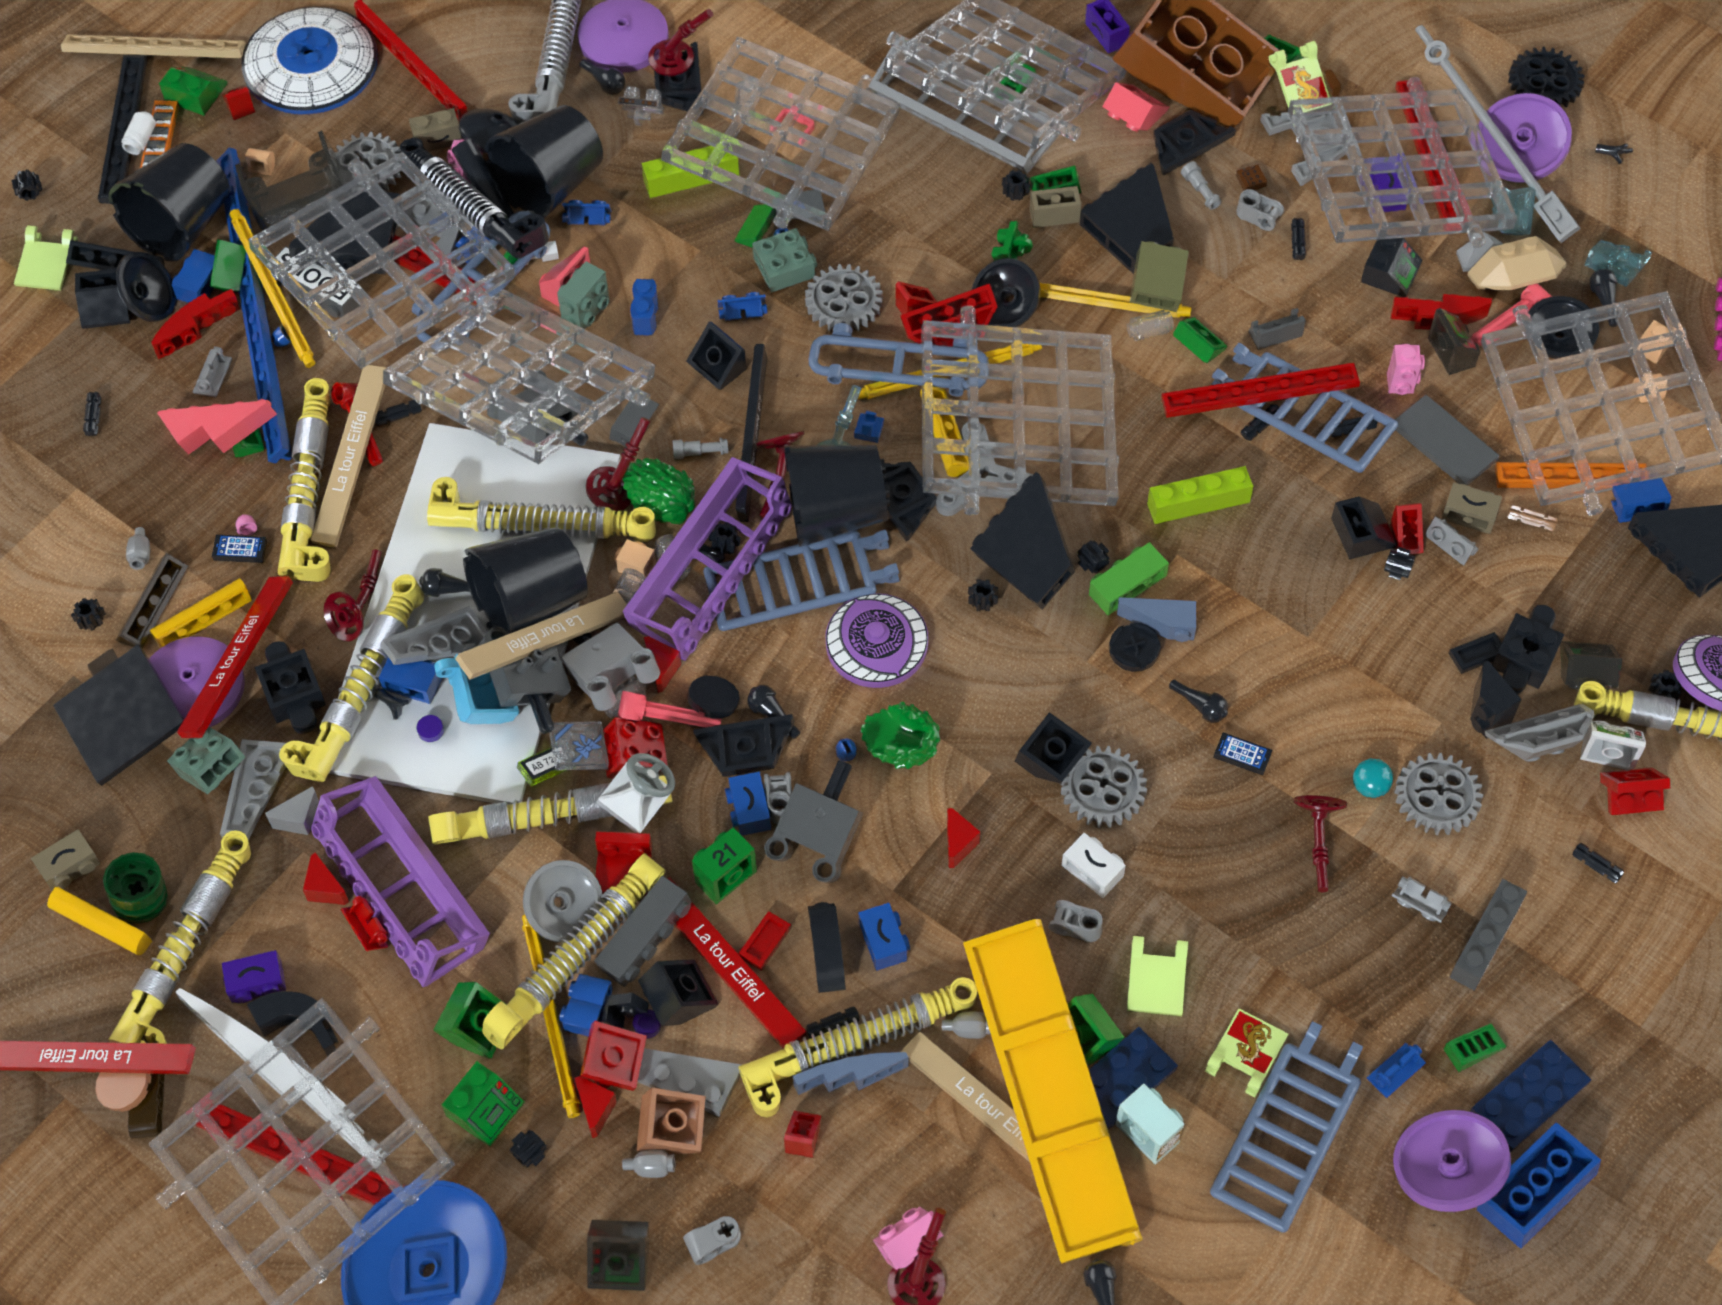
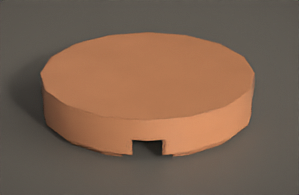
[95,1072,151,1112]

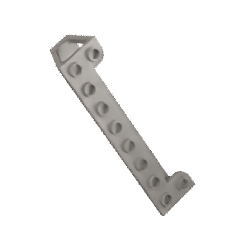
[868,39,1060,174]

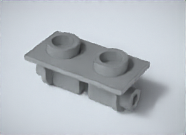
[193,347,232,398]
[1425,516,1479,566]
[1392,877,1452,923]

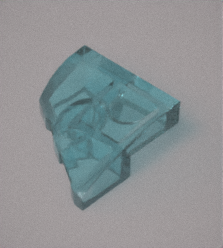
[1486,187,1536,235]
[1584,240,1652,287]

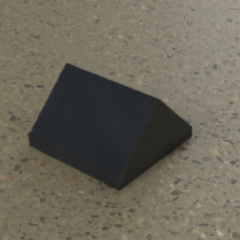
[686,322,747,390]

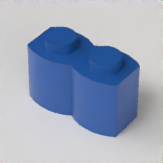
[630,279,658,335]
[560,974,613,1036]

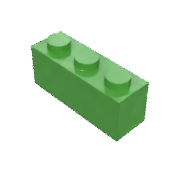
[1089,542,1169,616]

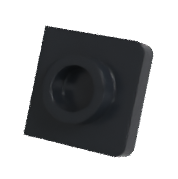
[602,992,649,1029]

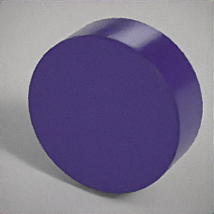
[416,715,444,742]
[633,1009,661,1039]

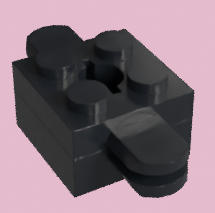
[1492,605,1565,695]
[255,641,326,734]

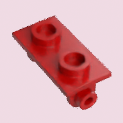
[341,896,389,952]

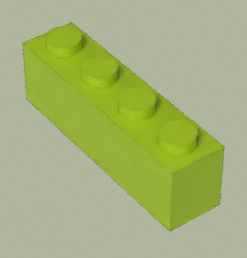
[642,141,739,198]
[1147,466,1253,524]

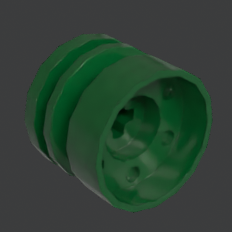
[103,852,168,924]

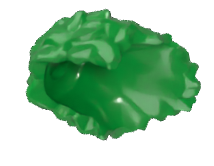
[623,458,695,525]
[861,702,941,769]

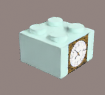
[1115,1084,1184,1165]

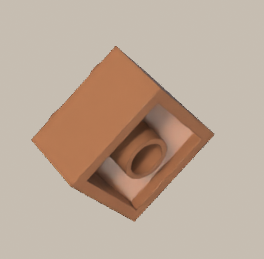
[637,1088,706,1155]

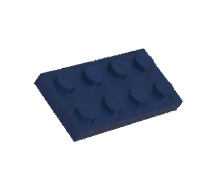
[1089,1027,1178,1130]
[1470,1039,1591,1152]

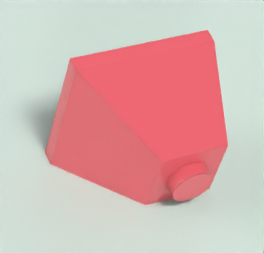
[539,246,591,306]

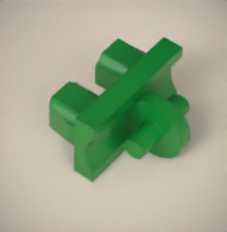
[991,221,1033,261]

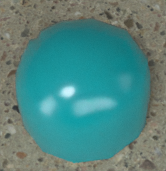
[1353,758,1393,798]

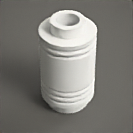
[122,111,156,155]

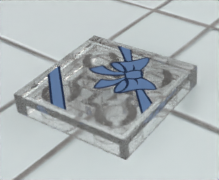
[549,721,609,770]

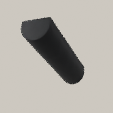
[452,138,514,218]
[66,240,165,270]

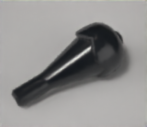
[579,59,626,95]
[1589,269,1619,327]
[419,568,470,597]
[1169,680,1229,723]
[747,684,800,739]
[1083,1258,1117,1305]

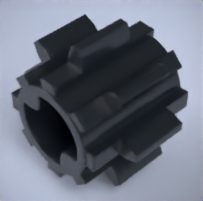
[11,169,43,201]
[1002,170,1030,201]
[709,522,741,554]
[1077,540,1110,574]
[1384,547,1415,580]
[968,579,998,611]
[71,598,106,631]
[1648,670,1682,700]
[509,1130,547,1168]

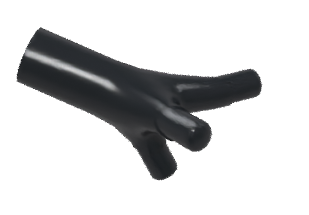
[1595,143,1633,164]
[374,688,409,720]

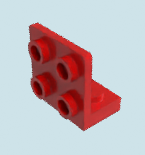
[601,717,668,779]
[595,832,652,896]

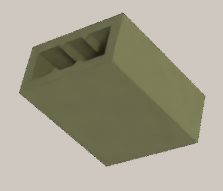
[1129,241,1189,312]

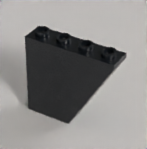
[1080,163,1174,274]
[289,187,401,275]
[970,472,1075,610]
[1628,504,1722,598]

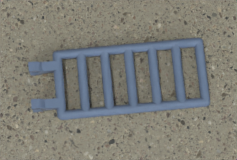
[1211,343,1398,473]
[703,530,899,631]
[1210,1021,1363,1233]

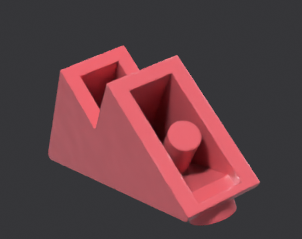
[157,399,277,455]

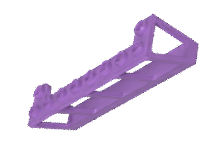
[623,457,792,661]
[311,776,490,987]

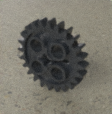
[1508,47,1585,108]

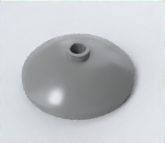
[523,860,603,942]

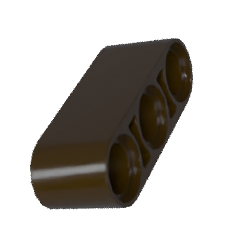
[128,1074,165,1139]

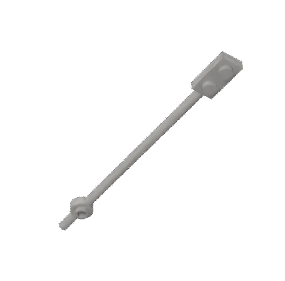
[1415,25,1581,243]

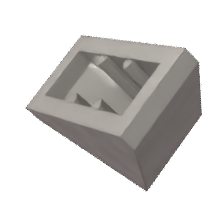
[265,787,319,835]

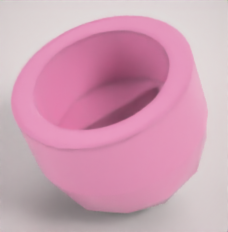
[235,514,257,536]

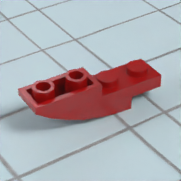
[151,289,240,359]
[1390,294,1492,330]

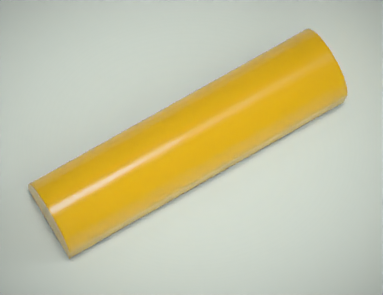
[920,385,972,477]
[150,578,252,648]
[47,887,152,956]

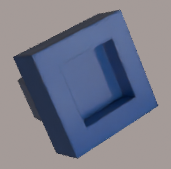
[854,411,884,443]

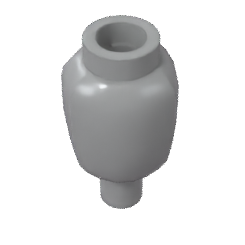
[126,527,150,570]
[942,1012,991,1039]
[622,1149,675,1178]

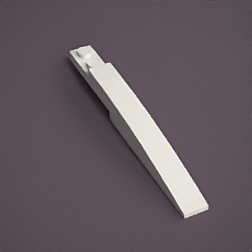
[176,988,386,1171]

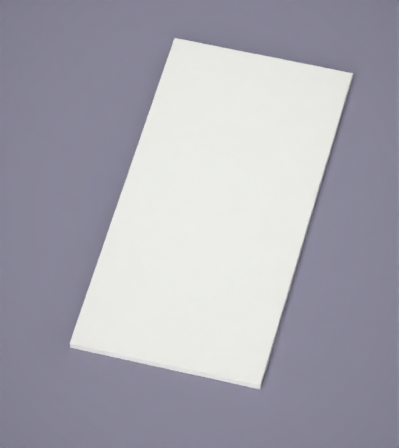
[329,423,621,805]

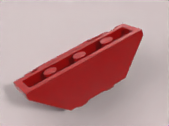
[900,284,998,347]

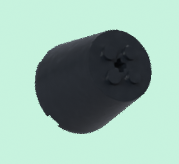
[485,105,603,218]
[109,143,230,261]
[784,445,890,547]
[463,527,588,634]

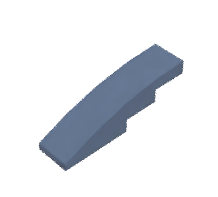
[793,1052,909,1095]

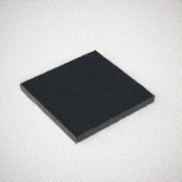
[53,644,184,786]

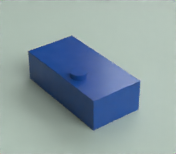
[1477,1122,1601,1249]

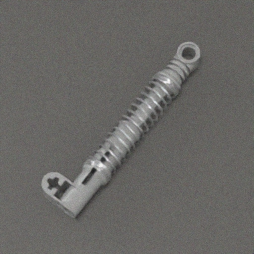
[508,0,581,124]

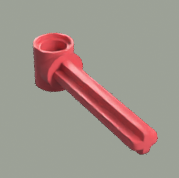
[1471,283,1552,346]
[617,691,721,728]

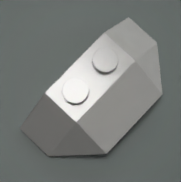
[1485,704,1595,761]

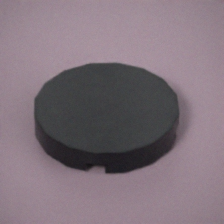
[1109,623,1161,672]
[687,676,740,719]

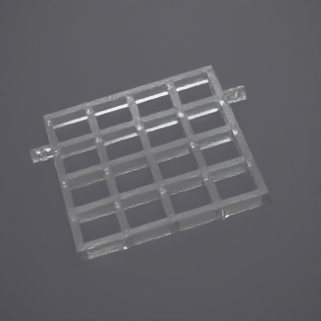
[883,0,1126,150]
[661,37,901,231]
[1288,77,1517,248]
[248,152,515,369]
[383,289,655,464]
[1481,291,1722,516]
[921,306,1119,515]
[148,998,456,1305]

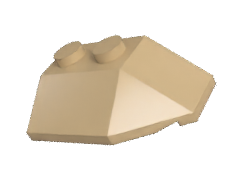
[1468,236,1566,290]

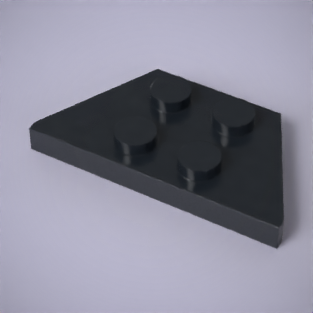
[654,42,703,116]
[1153,110,1236,175]
[885,461,937,541]
[693,714,794,777]

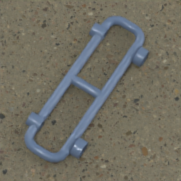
[412,211,550,350]
[808,323,989,397]

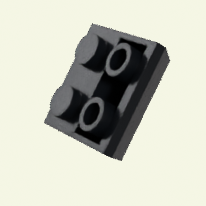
[75,268,131,329]
[1331,496,1397,560]

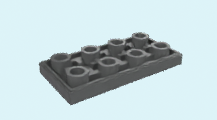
[1395,395,1500,485]

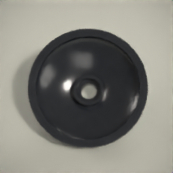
[459,108,519,154]
[116,251,176,322]
[971,258,1041,330]
[1524,296,1599,360]

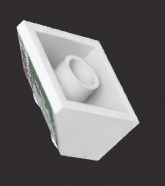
[1580,721,1646,770]

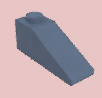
[1117,597,1196,642]

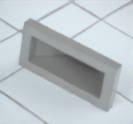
[1456,232,1503,272]

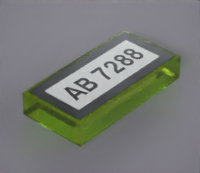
[517,743,576,786]

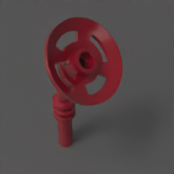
[648,9,713,76]
[585,417,650,512]
[756,431,805,518]
[324,549,382,642]
[1293,795,1347,893]
[887,1207,946,1305]

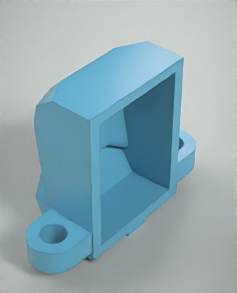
[434,654,519,724]

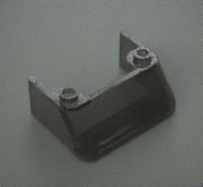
[235,130,347,236]

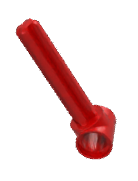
[331,382,383,467]

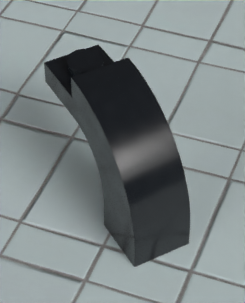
[808,902,846,993]
[247,991,339,1059]

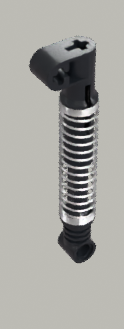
[400,138,549,259]

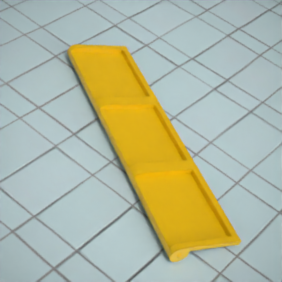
[963,919,1143,1264]

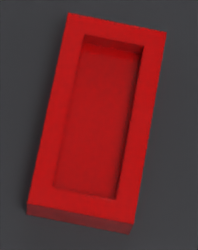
[738,911,791,971]

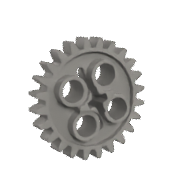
[328,132,404,194]
[805,264,883,332]
[1061,746,1147,828]
[1394,753,1483,835]

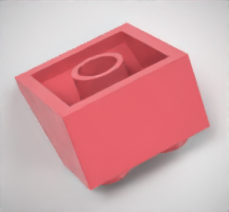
[1102,82,1169,132]

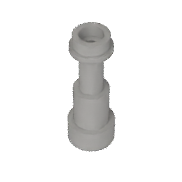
[1181,161,1221,210]
[673,438,728,460]

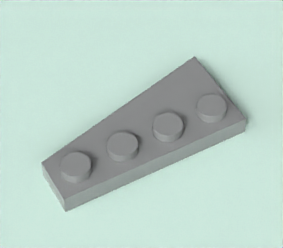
[380,606,488,665]
[220,739,286,840]
[638,1048,742,1117]

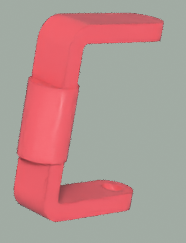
[771,108,815,143]

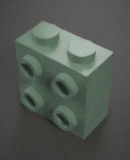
[752,228,817,293]
[557,261,610,333]
[167,727,245,794]

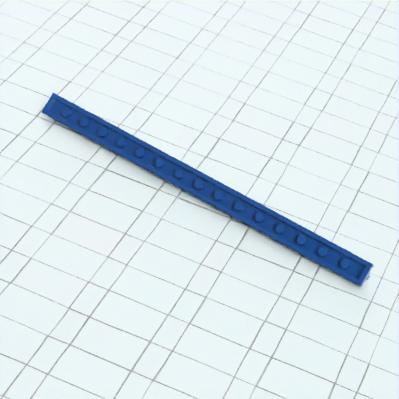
[217,147,292,464]

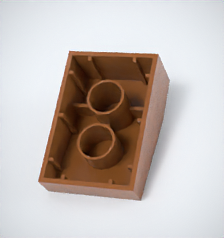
[1112,0,1279,128]

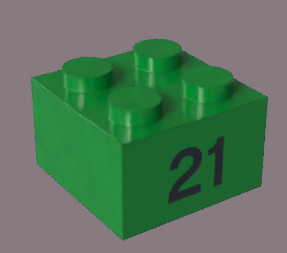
[692,827,757,905]

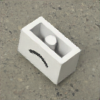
[1062,833,1126,898]

